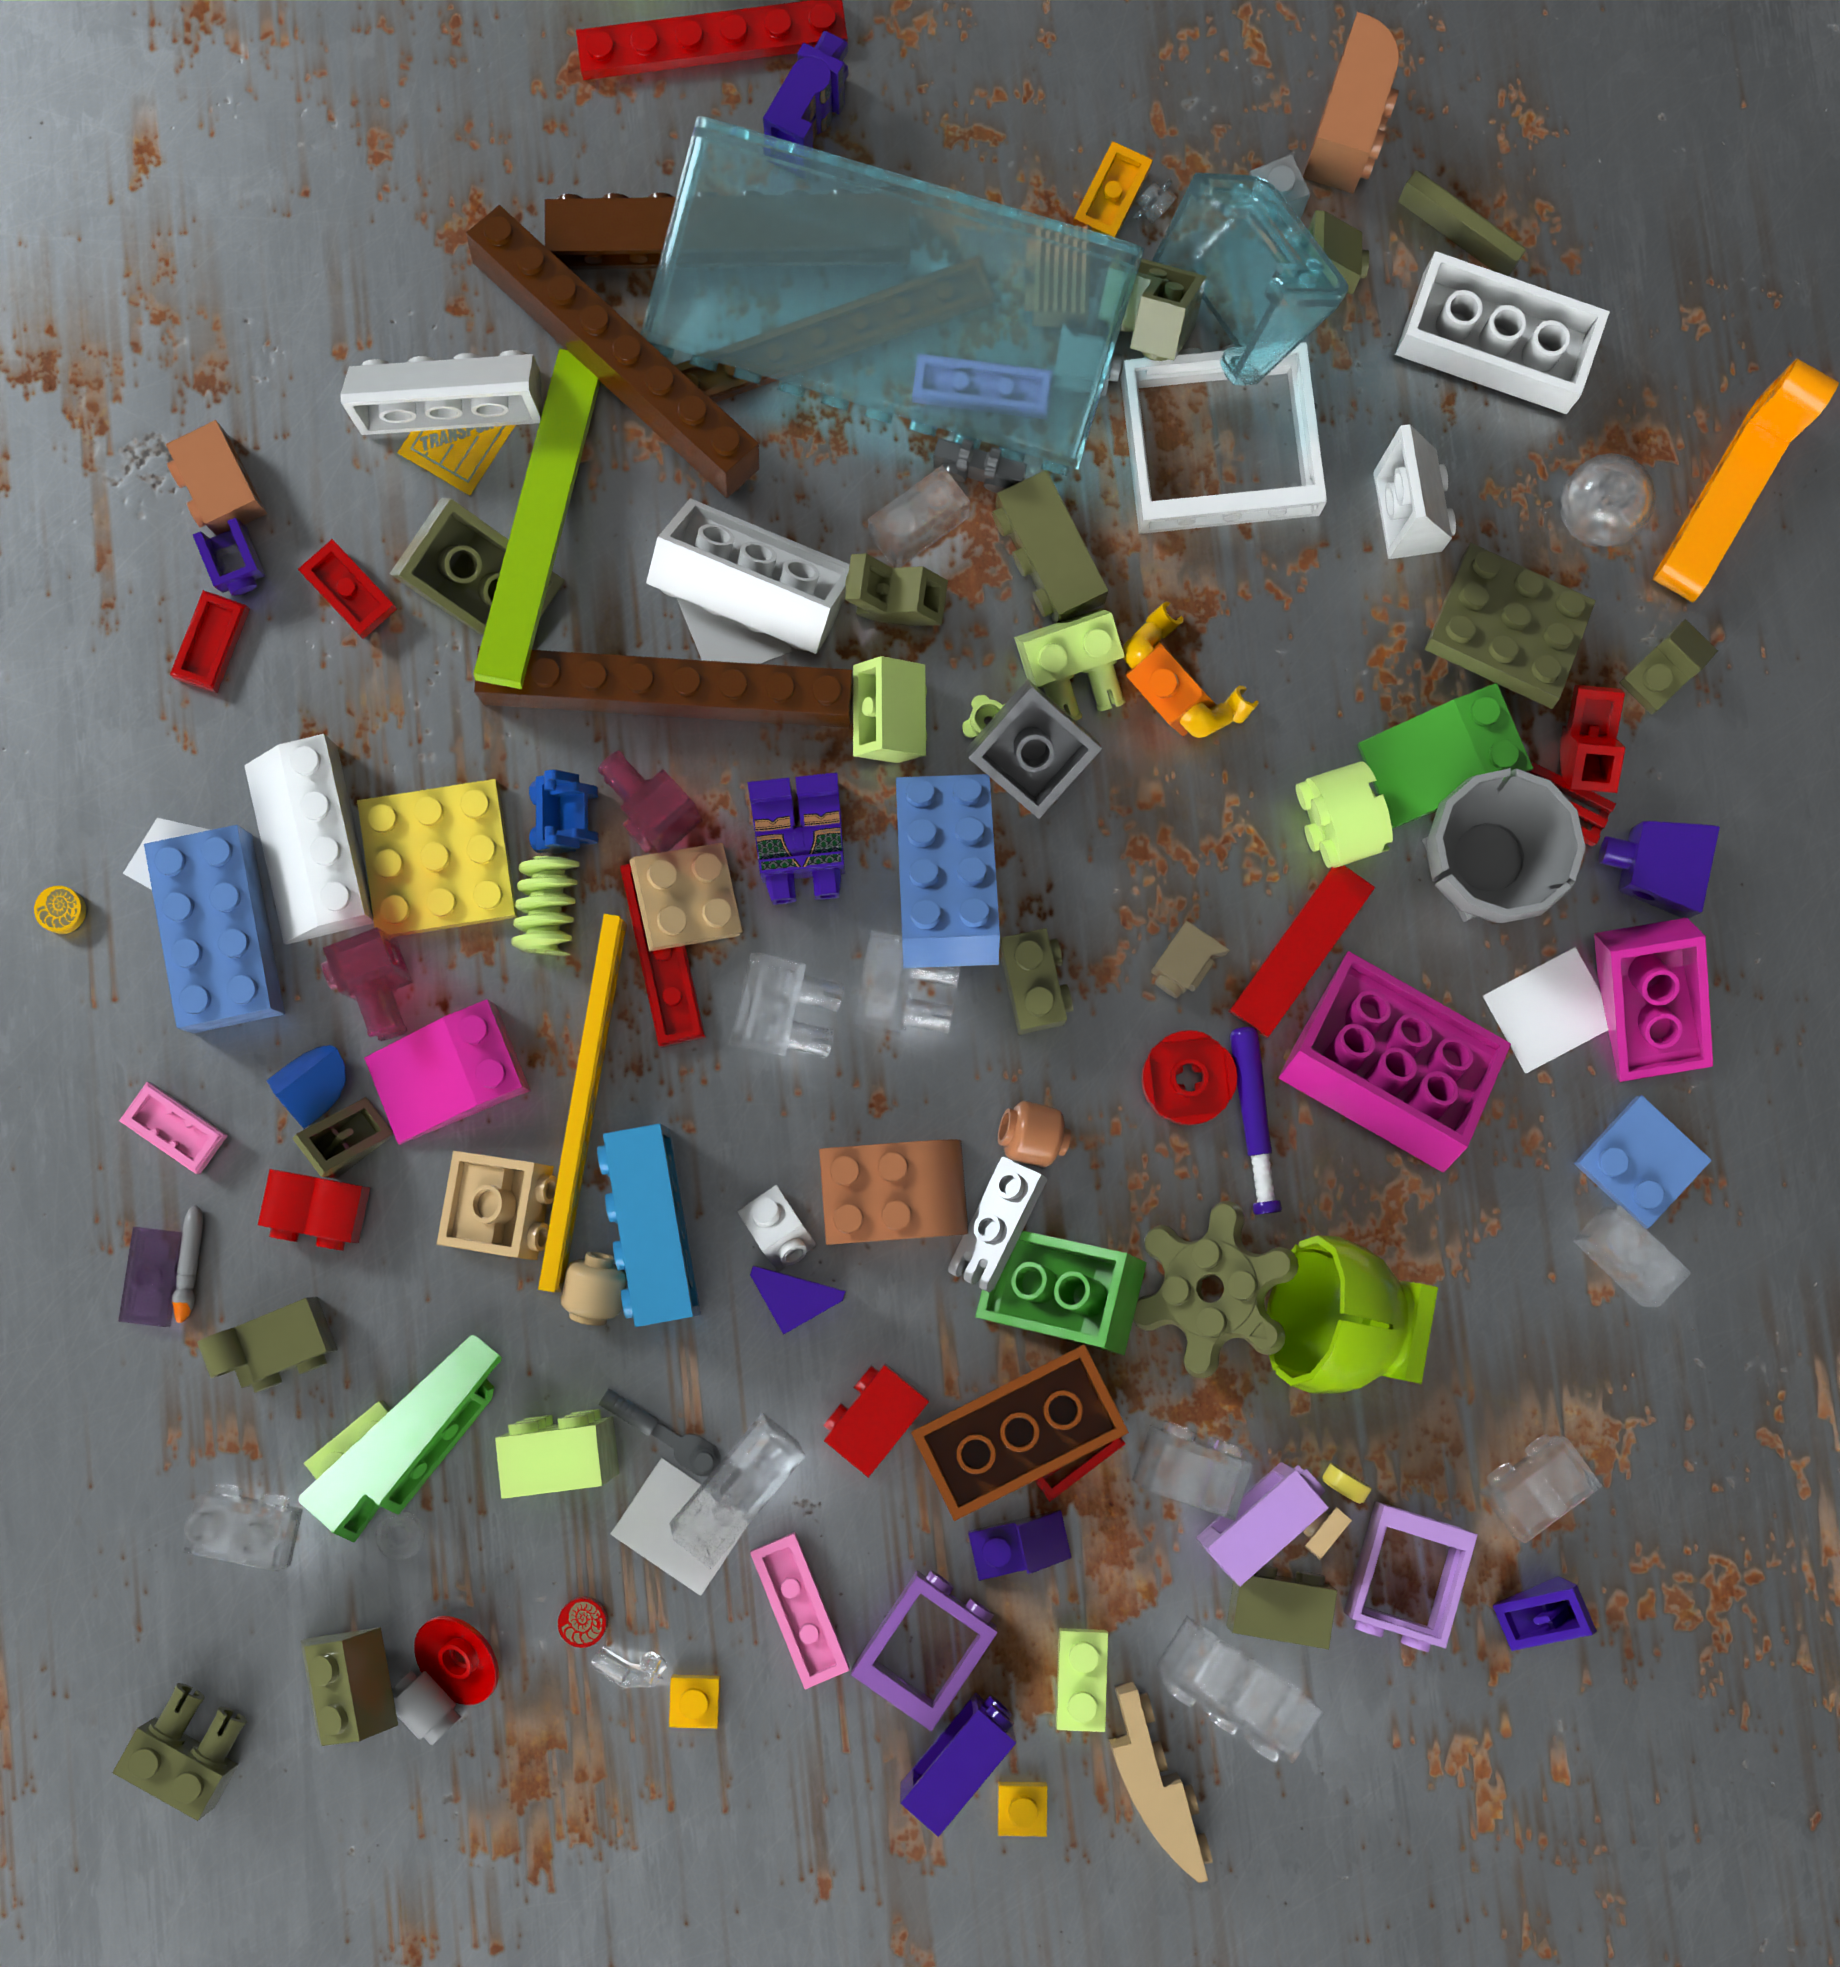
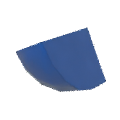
[266,1045,346,1129]

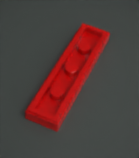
[620,864,706,1048]
[1228,865,1376,1039]

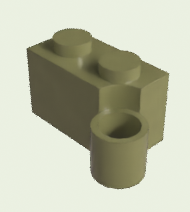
[197,1297,338,1393]

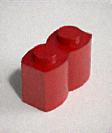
[258,1169,370,1251]

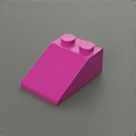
[1594,918,1713,1082]
[364,999,531,1145]

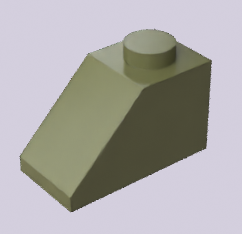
[1299,210,1369,294]

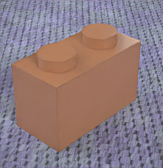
[166,420,267,536]

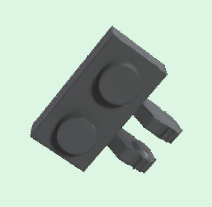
[933,438,1027,493]

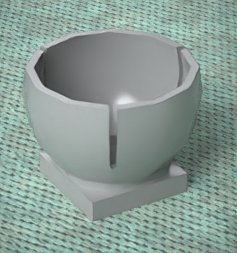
[1421,768,1586,923]

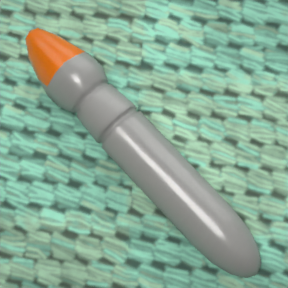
[172,1205,203,1323]

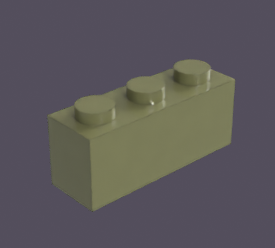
[992,470,1108,624]

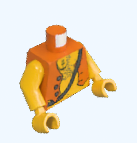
[1123,601,1259,738]

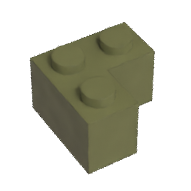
[1098,252,1207,361]

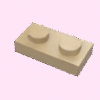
[1303,1507,1352,1559]

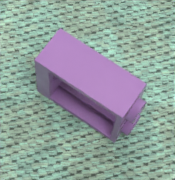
[1196,1462,1329,1587]
[1344,1501,1478,1652]

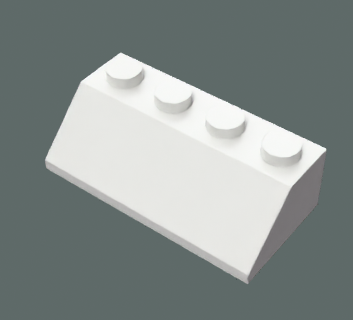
[340,350,542,435]
[646,498,850,654]
[244,734,374,945]

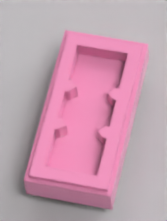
[119,1082,228,1175]

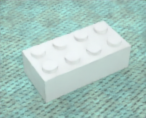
[1395,251,1610,414]

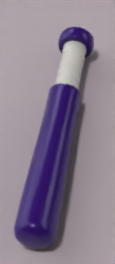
[1230,1027,1282,1215]

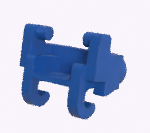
[529,770,599,854]

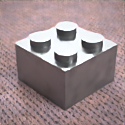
[966,679,1102,819]

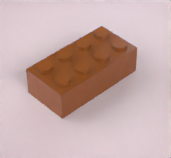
[911,1344,1129,1521]

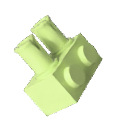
[1014,608,1126,721]

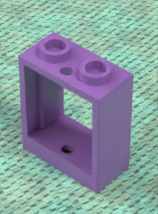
[851,1570,998,1732]

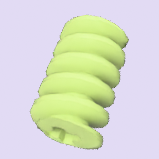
[511,856,580,956]

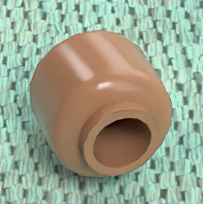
[997,1101,1071,1168]

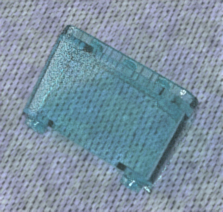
[1152,173,1349,386]

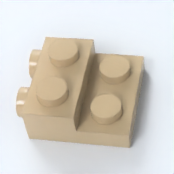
[436,1151,557,1260]

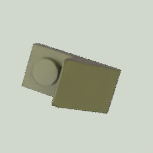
[1619,619,1718,715]

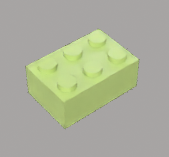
[495,1409,620,1499]

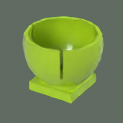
[1267,1235,1438,1394]

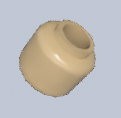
[561,1252,627,1326]

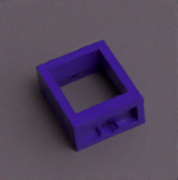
[900,1692,1016,1837]

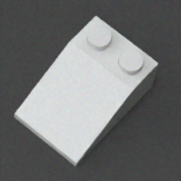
[1373,424,1456,559]

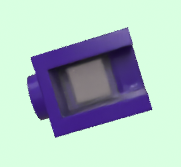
[193,518,266,596]

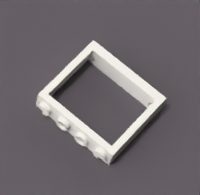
[1120,339,1327,534]

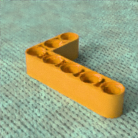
[1652,358,1839,603]

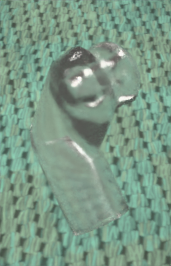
[591,1647,667,1688]

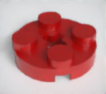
[1141,1030,1237,1126]

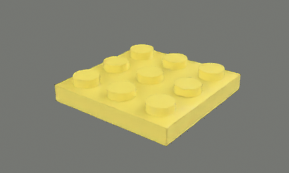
[357,779,518,939]

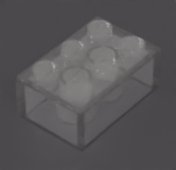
[1156,1615,1325,1764]

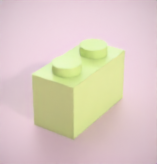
[853,656,927,763]

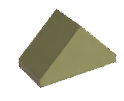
[292,1097,394,1179]

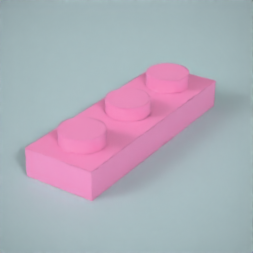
[750,1532,850,1689]

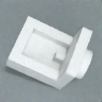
[737,1185,816,1271]

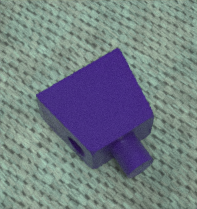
[1598,821,1720,919]

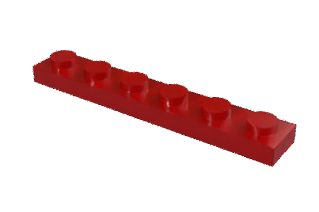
[576,0,848,80]

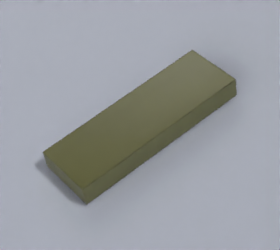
[1398,170,1526,276]

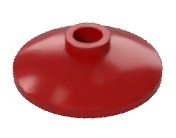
[414,1616,499,1705]

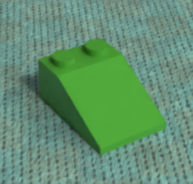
[1357,683,1533,829]
[975,1231,1147,1356]

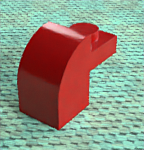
[1560,685,1626,793]

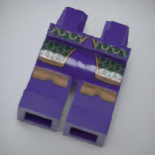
[763,31,849,180]
[747,772,846,905]

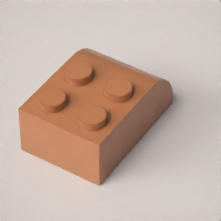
[1303,12,1399,194]
[819,1139,968,1245]

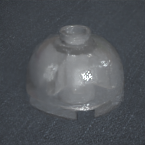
[1560,453,1657,548]

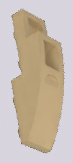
[1109,1682,1213,1883]

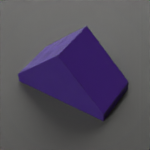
[750,1266,846,1335]
[1492,1576,1597,1651]

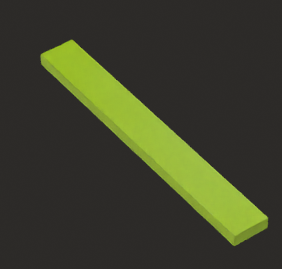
[473,348,601,689]

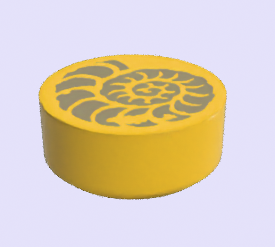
[34,886,86,934]

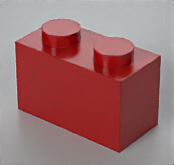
[823,1363,929,1478]

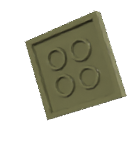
[1424,542,1596,709]

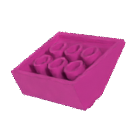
[1279,951,1511,1173]

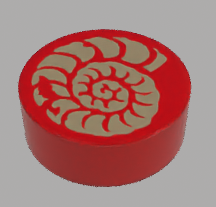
[558,1596,608,1648]

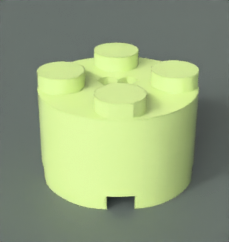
[1296,761,1393,868]

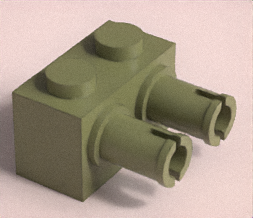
[112,1683,247,1821]

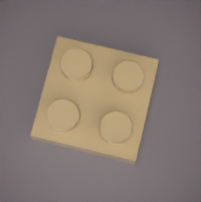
[630,843,743,952]

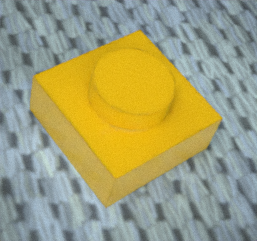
[669,1674,721,1729]
[997,1781,1048,1837]

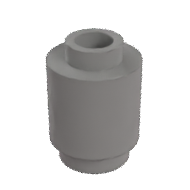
[392,1671,461,1746]

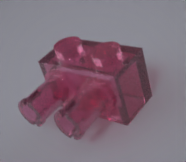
[598,751,703,853]
[321,927,413,1041]

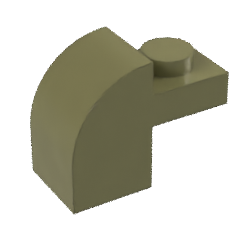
[845,553,948,626]

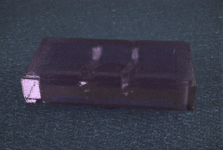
[118,1226,182,1327]

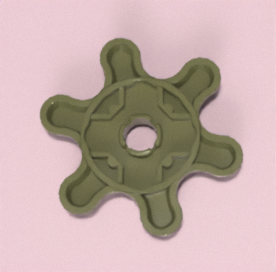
[1133,1201,1299,1378]

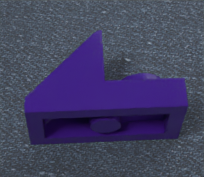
[968,1510,1072,1581]

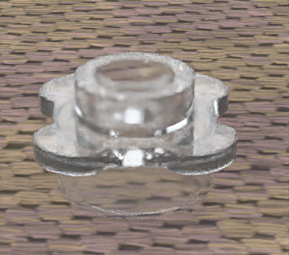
[1133,178,1177,224]

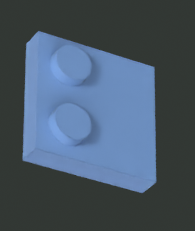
[1574,1095,1712,1229]

